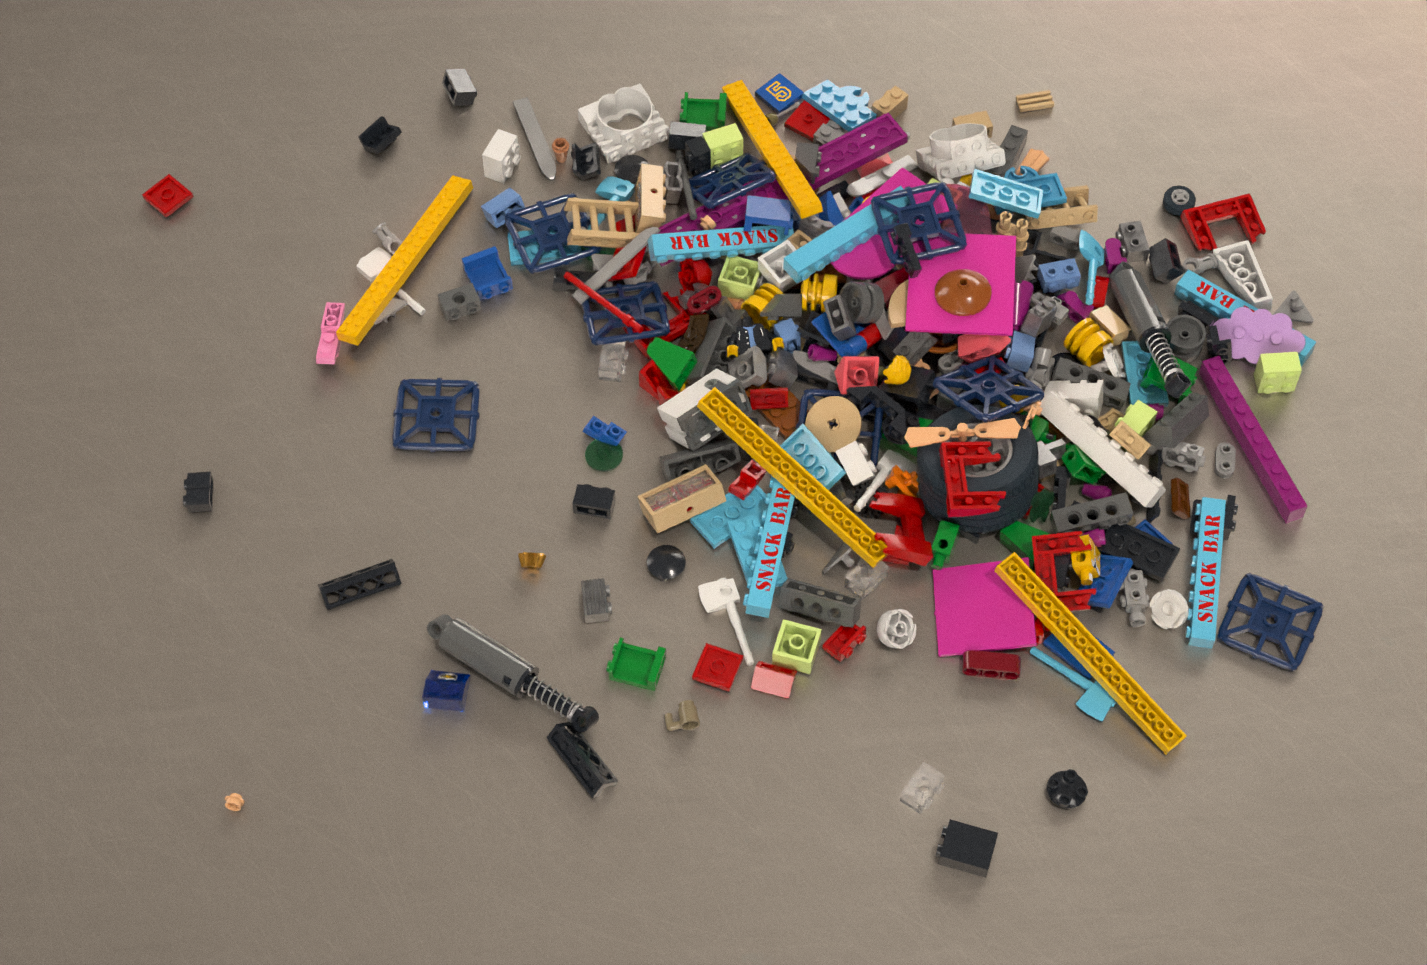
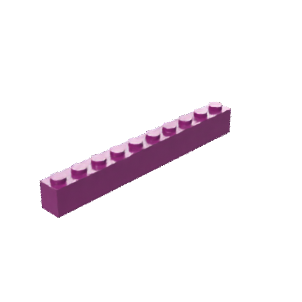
[1199,356,1308,524]

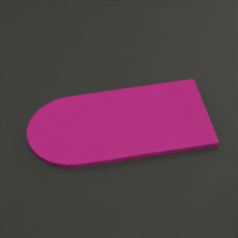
[831,167,957,280]

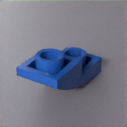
[582,416,627,446]

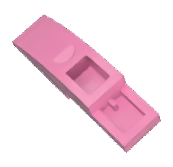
[316,302,345,364]

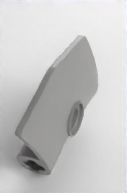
[1024,347,1055,404]

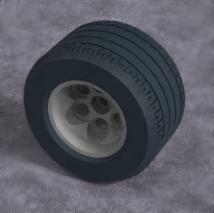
[917,405,1039,533]

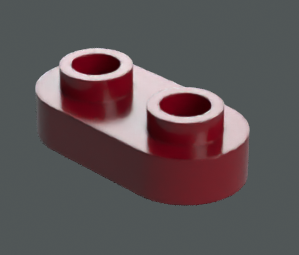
[687,286,722,315]

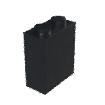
[936,819,998,878]

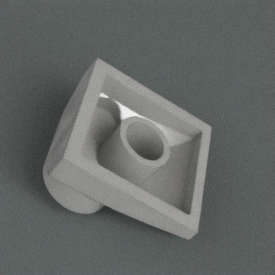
[728,346,767,389]

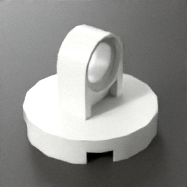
[1089,343,1126,379]
[1150,589,1188,629]

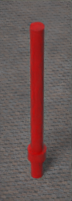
[564,272,644,333]

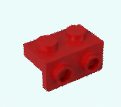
[822,624,867,662]

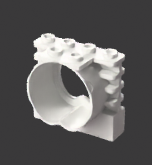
[578,83,670,163]
[916,123,1006,181]

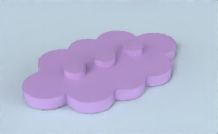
[1213,307,1306,364]

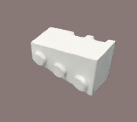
[1042,380,1103,419]

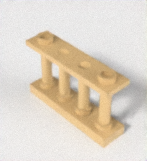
[1026,185,1098,230]
[564,197,640,248]

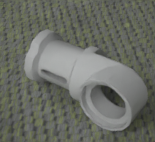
[372,222,402,255]
[1182,253,1218,274]

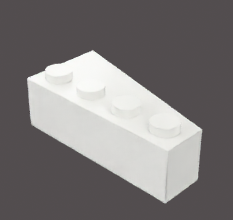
[1213,240,1273,311]

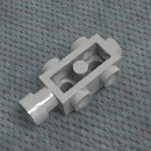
[1147,441,1206,472]
[1120,569,1150,627]

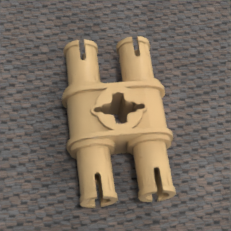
[995,211,1029,257]

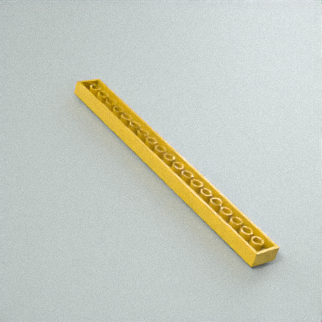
[722,80,823,219]
[336,175,473,346]
[697,387,888,569]
[994,552,1187,755]

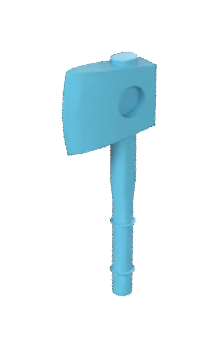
[587,176,635,230]
[1079,230,1105,305]
[1030,646,1117,722]

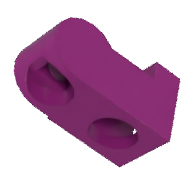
[1104,238,1127,274]
[1057,291,1094,325]

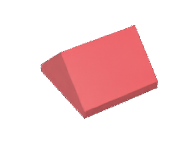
[834,356,879,394]

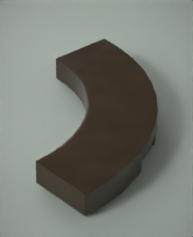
[677,314,709,354]

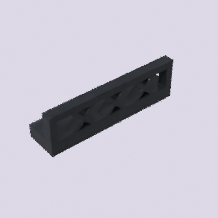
[318,559,402,610]
[546,722,618,798]

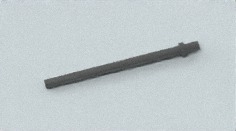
[675,150,697,220]

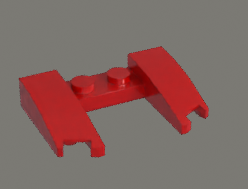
[1180,193,1266,253]
[622,289,707,359]
[939,441,1006,517]
[869,492,933,566]
[1032,531,1097,612]

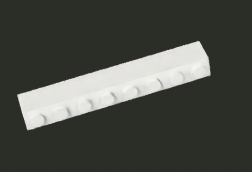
[1040,391,1166,507]

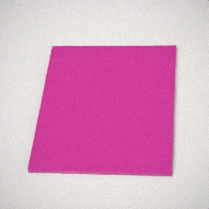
[905,233,1016,336]

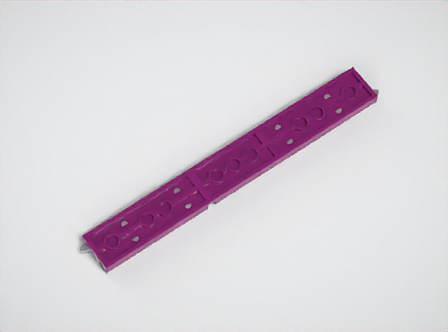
[645,112,910,267]

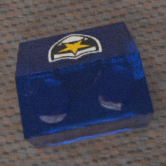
[422,670,471,712]

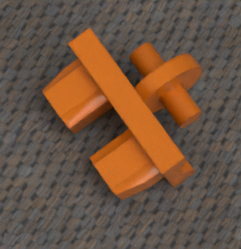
[885,465,919,498]

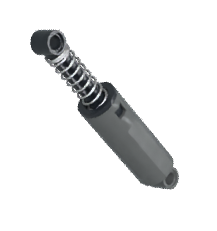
[1110,261,1191,398]
[427,614,599,732]

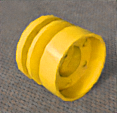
[800,273,838,313]
[741,283,783,331]
[1063,318,1114,367]

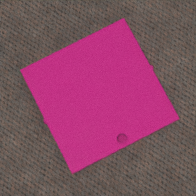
[933,557,1037,657]

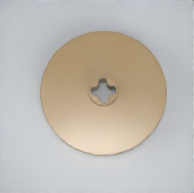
[805,396,862,453]

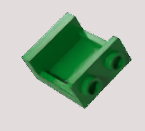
[679,92,727,131]
[1140,355,1198,404]
[606,637,666,691]

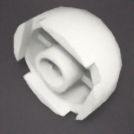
[876,609,917,649]

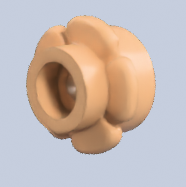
[700,215,716,230]
[225,793,245,811]

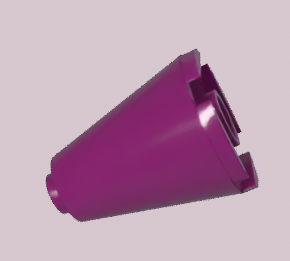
[1013,279,1034,332]

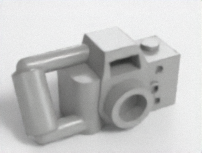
[623,255,657,284]
[1031,292,1069,326]

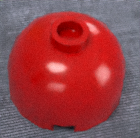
[678,258,712,291]

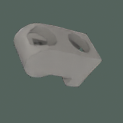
[1049,226,1081,251]

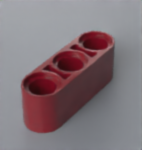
[962,650,1021,680]

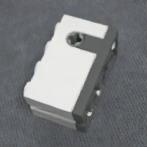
[657,369,753,451]

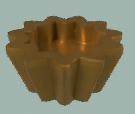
[518,552,546,569]

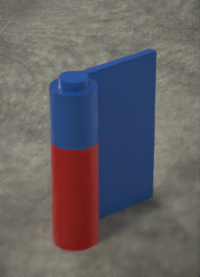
[811,311,882,358]

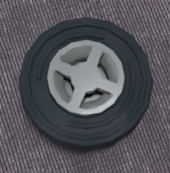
[1163,185,1196,216]

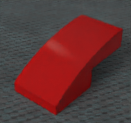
[728,460,767,501]

